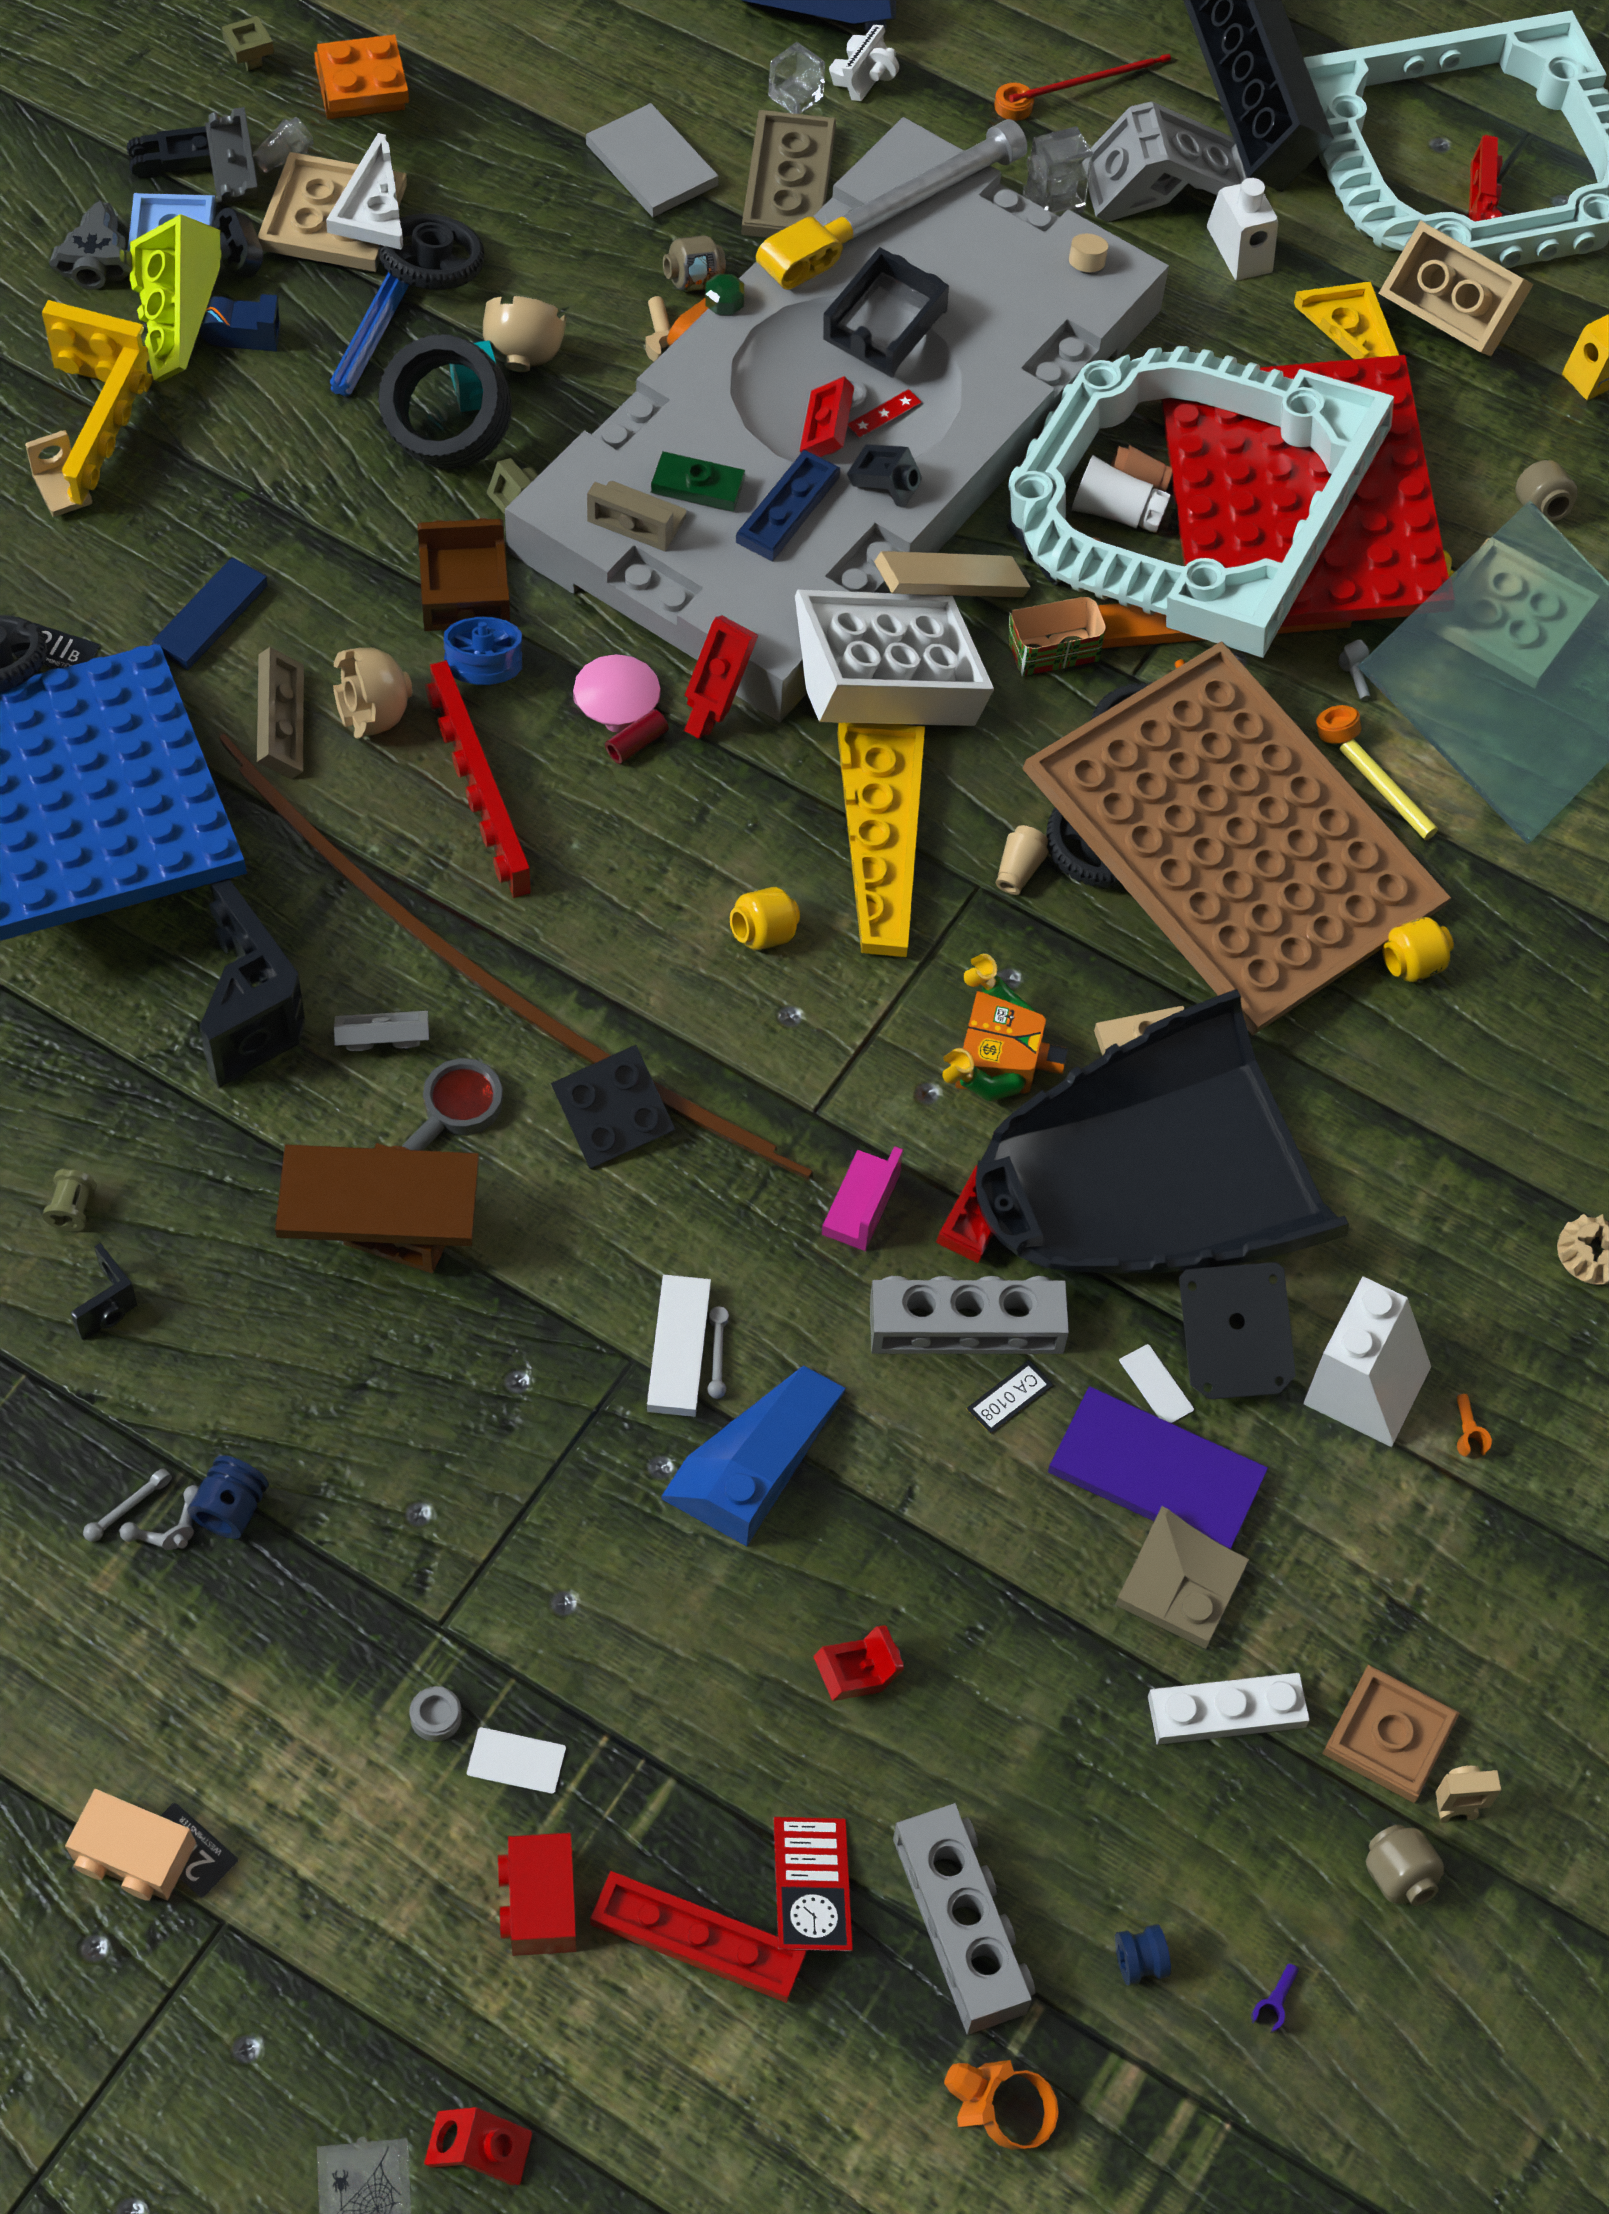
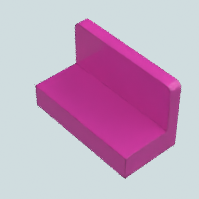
[822,1146,904,1251]

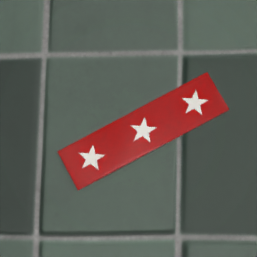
[847,389,922,438]

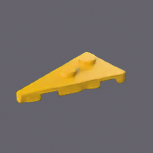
[1294,282,1412,387]

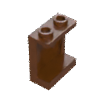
[417,518,510,631]

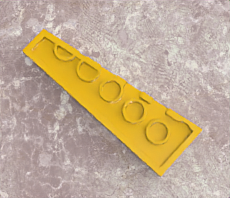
[837,723,925,957]

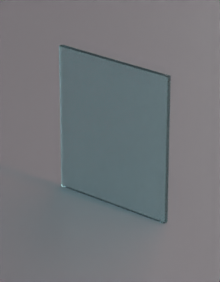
[1357,500,1609,844]

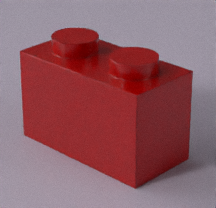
[498,1833,576,1956]

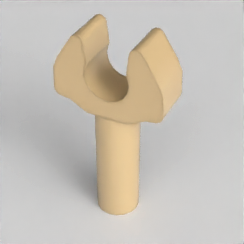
[645,296,671,362]

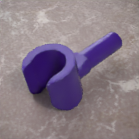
[1251,1964,1299,2033]

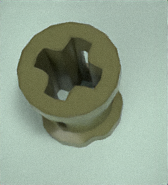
[42,1169,97,1232]

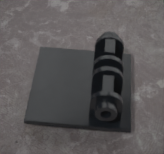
[551,1045,675,1169]

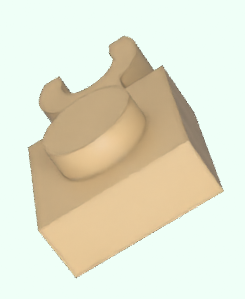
[1436,1766,1501,1822]

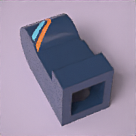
[200,294,281,352]

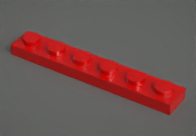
[425,660,531,898]

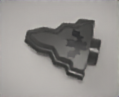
[49,201,132,289]

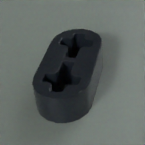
[213,208,263,278]

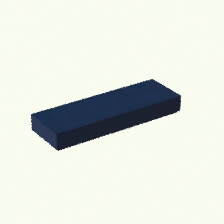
[736,450,840,562]
[152,557,268,670]

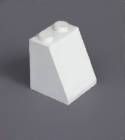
[1303,1277,1431,1447]

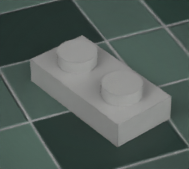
[334,1011,429,1051]

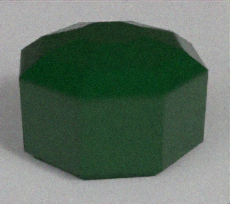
[705,274,744,315]

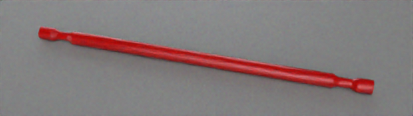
[1009,54,1171,103]

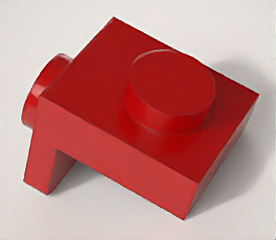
[813,1625,904,1701]

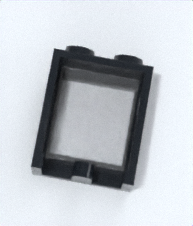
[823,247,949,378]

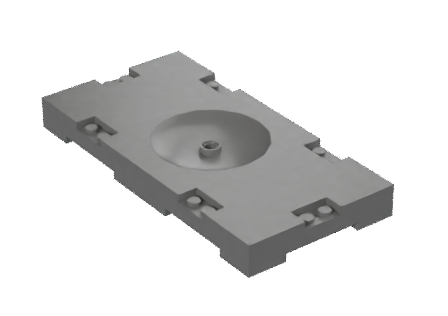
[505,117,1169,722]

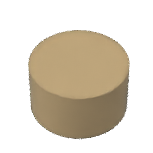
[1069,233,1108,272]

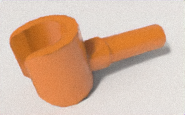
[1456,1394,1492,1457]

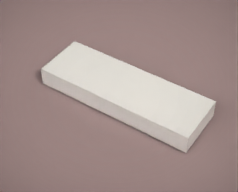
[647,1275,711,1417]

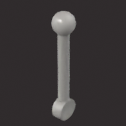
[707,1306,729,1399]
[83,1468,172,1542]

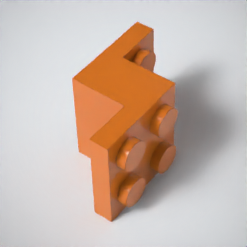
[314,34,409,119]

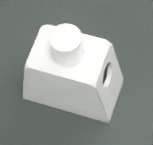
[1207,178,1278,281]

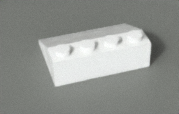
[795,589,994,726]

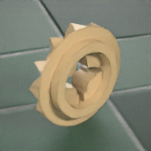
[1557,1214,1609,1285]

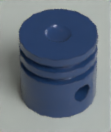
[187,1455,269,1539]

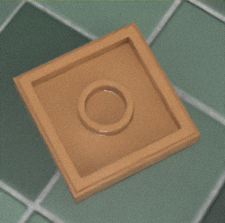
[1322,1665,1460,1803]

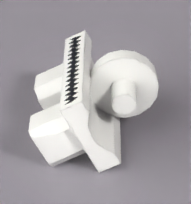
[829,25,899,101]

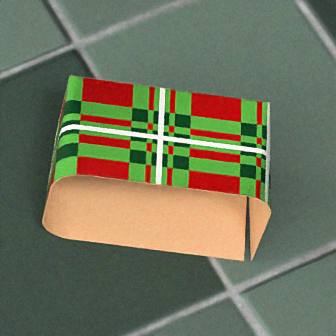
[1009,597,1106,676]

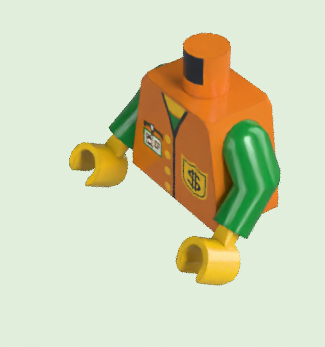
[943,954,1068,1102]

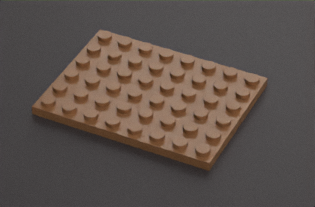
[1022,641,1451,1036]

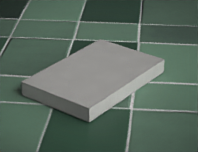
[586,103,718,217]

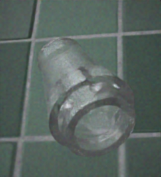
[252,117,314,173]

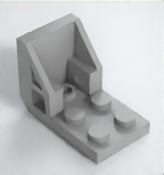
[1080,101,1248,222]

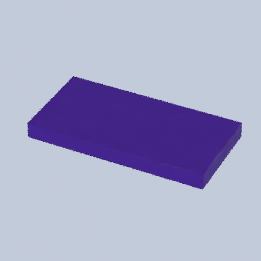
[1048,1386,1268,1550]

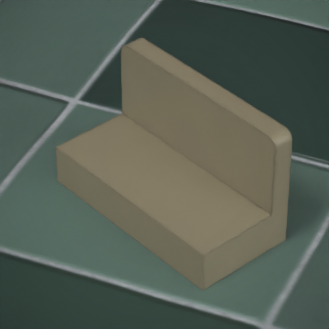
[587,481,686,552]

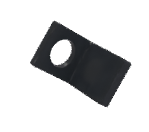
[71,1243,138,1340]

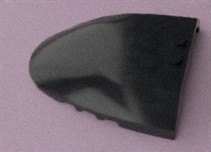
[976,989,1349,1273]

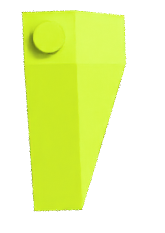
[130,214,222,382]

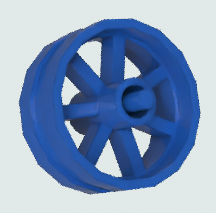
[444,617,522,685]

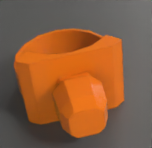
[944,2060,1058,2150]

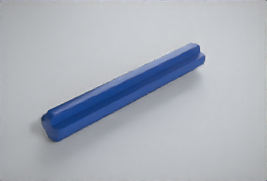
[330,272,409,397]

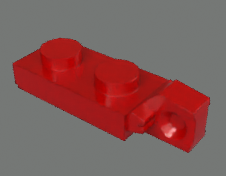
[1469,135,1503,222]
[684,615,759,739]

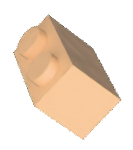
[65,1789,196,1901]

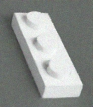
[1148,1673,1309,1745]

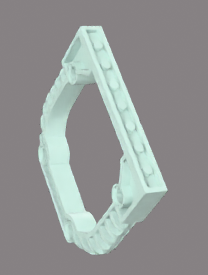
[1304,10,1609,268]
[1008,346,1394,658]

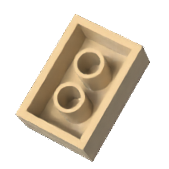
[1378,220,1534,357]

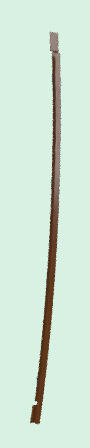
[219,734,813,1181]

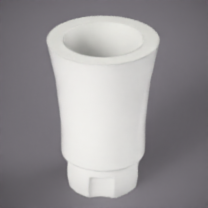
[1071,455,1171,533]

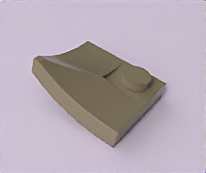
[1115,1506,1249,1649]

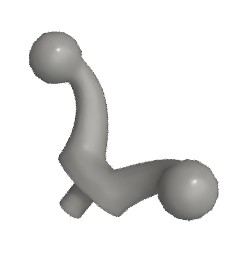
[119,1485,199,1550]

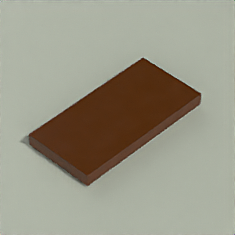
[275,1144,479,1247]

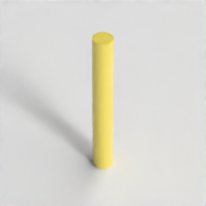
[1340,739,1438,840]

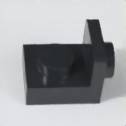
[847,444,922,507]

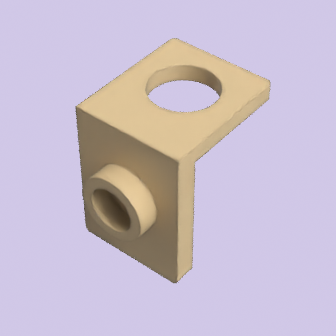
[25,430,92,517]

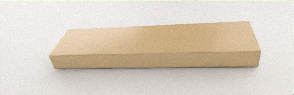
[874,551,1030,597]

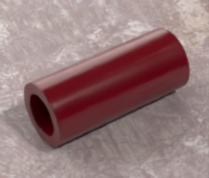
[605,709,669,764]

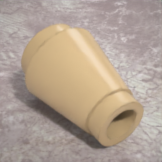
[995,825,1049,895]

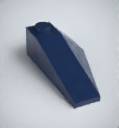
[742,0,896,31]

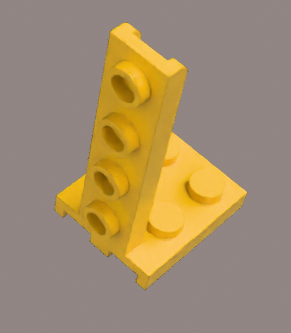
[42,300,153,505]

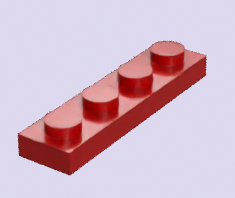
[590,1871,807,2003]

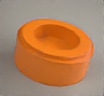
[994,83,1034,121]
[1316,705,1362,744]

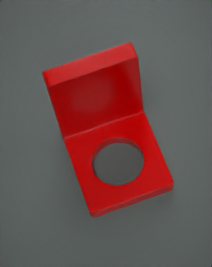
[424,2107,532,2185]

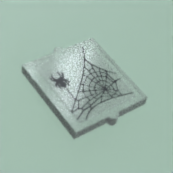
[317,2137,412,2214]

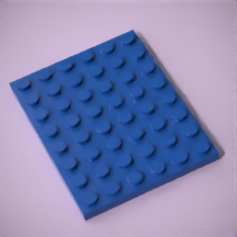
[0,644,247,941]

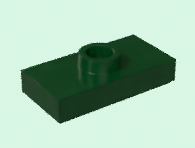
[651,451,745,512]

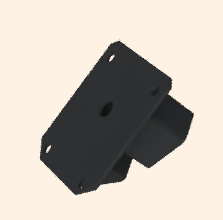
[1179,1262,1296,1399]

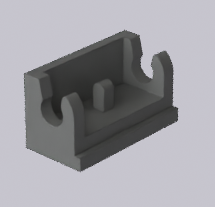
[205,107,258,204]

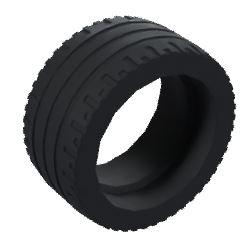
[378,334,512,469]

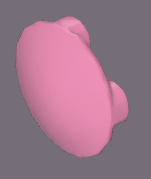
[573,654,661,733]

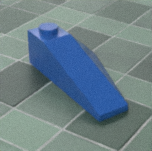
[662,1365,846,1547]

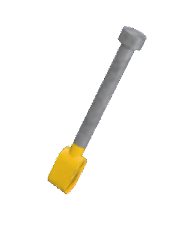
[756,119,1027,290]

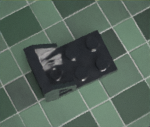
[199,879,305,1088]

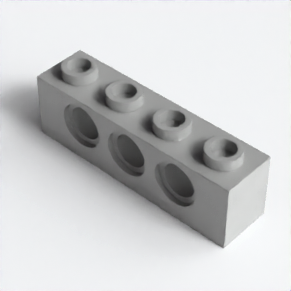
[870,1276,1069,1354]
[893,1803,1035,2035]

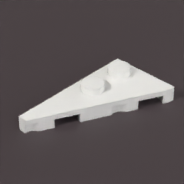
[326,133,403,250]

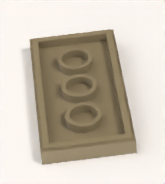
[741,110,837,238]

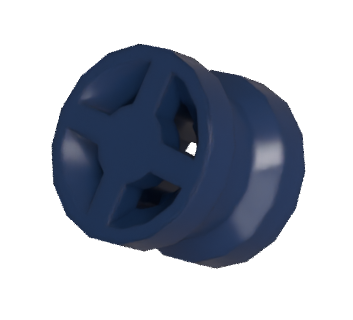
[1115,1924,1171,1986]

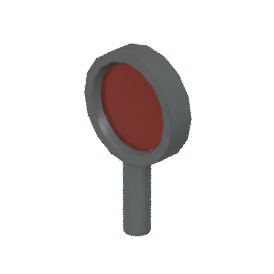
[402,1058,503,1151]

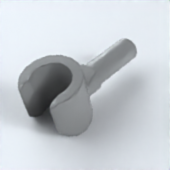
[1338,639,1371,701]

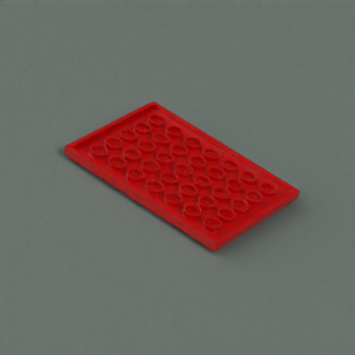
[1161,355,1453,627]

